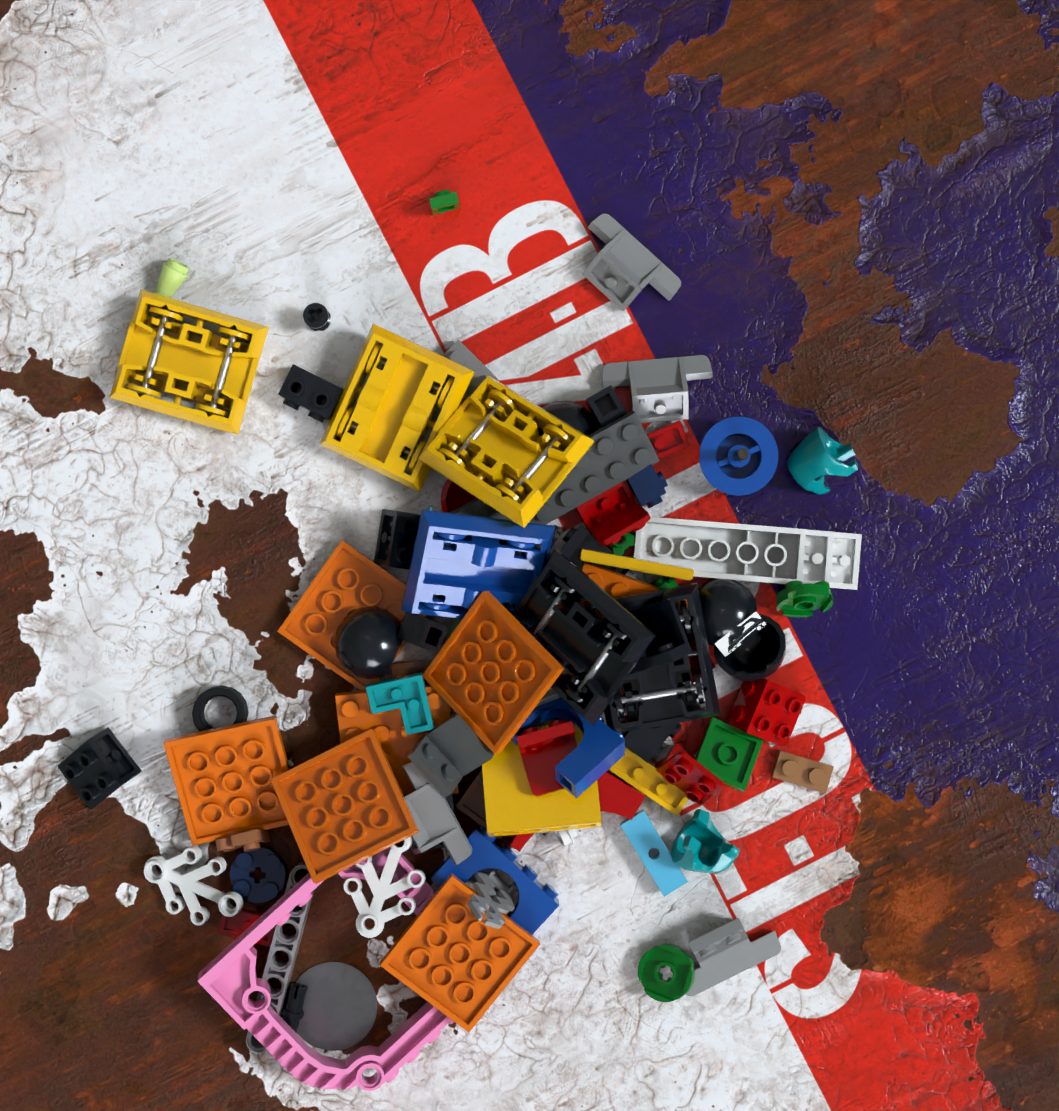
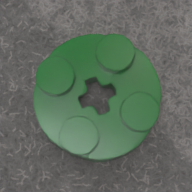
[776,580,833,618]
[638,944,695,1002]

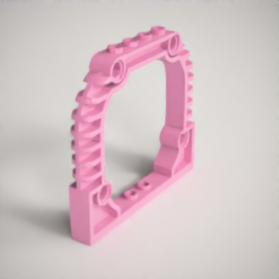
[197,847,454,1091]

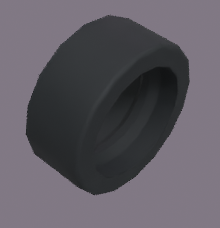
[192,686,248,732]

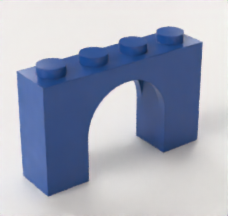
[511,697,625,798]
[431,825,559,935]

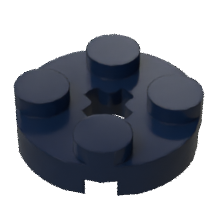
[230,845,287,903]

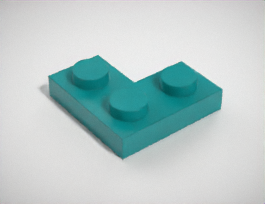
[366,672,435,735]

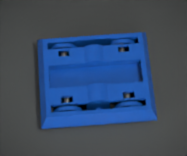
[402,510,555,619]

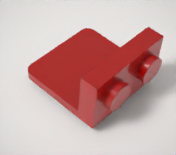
[576,481,651,546]
[726,678,806,746]
[516,719,577,797]
[656,743,725,805]

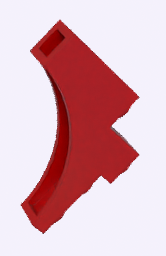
[509,770,646,852]

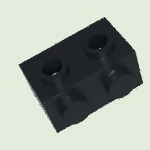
[278,364,344,423]

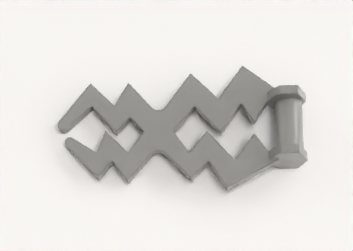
[467,868,516,929]

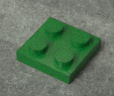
[695,717,763,792]

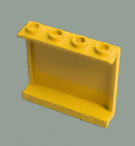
[482,721,602,837]

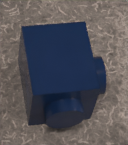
[626,464,668,509]

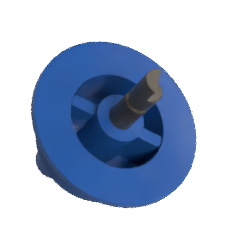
[699,417,778,496]

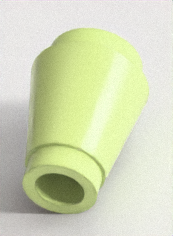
[154,258,190,298]

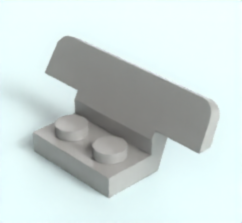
[582,214,681,311]
[602,355,713,423]
[402,762,472,865]
[686,918,781,996]

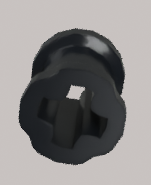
[303,303,331,331]

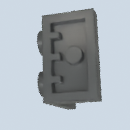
[407,714,494,797]

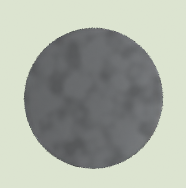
[296,962,377,1051]

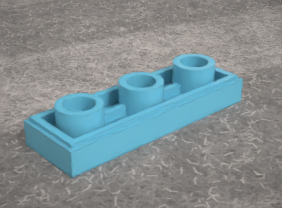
[620,809,688,897]

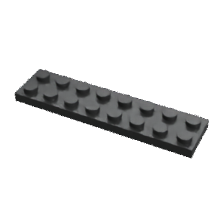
[450,410,660,545]

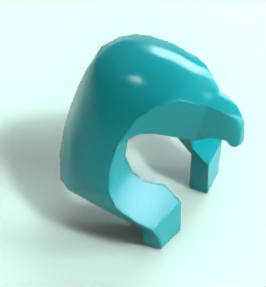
[787,427,858,495]
[671,809,740,874]

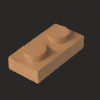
[771,750,834,793]

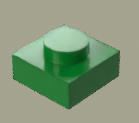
[429,190,460,215]

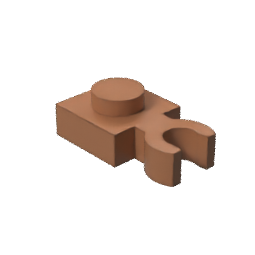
[216,829,270,852]

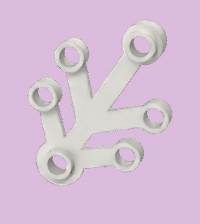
[344,836,426,938]
[144,845,244,926]

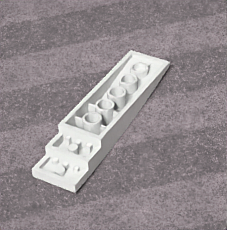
[633,517,862,590]

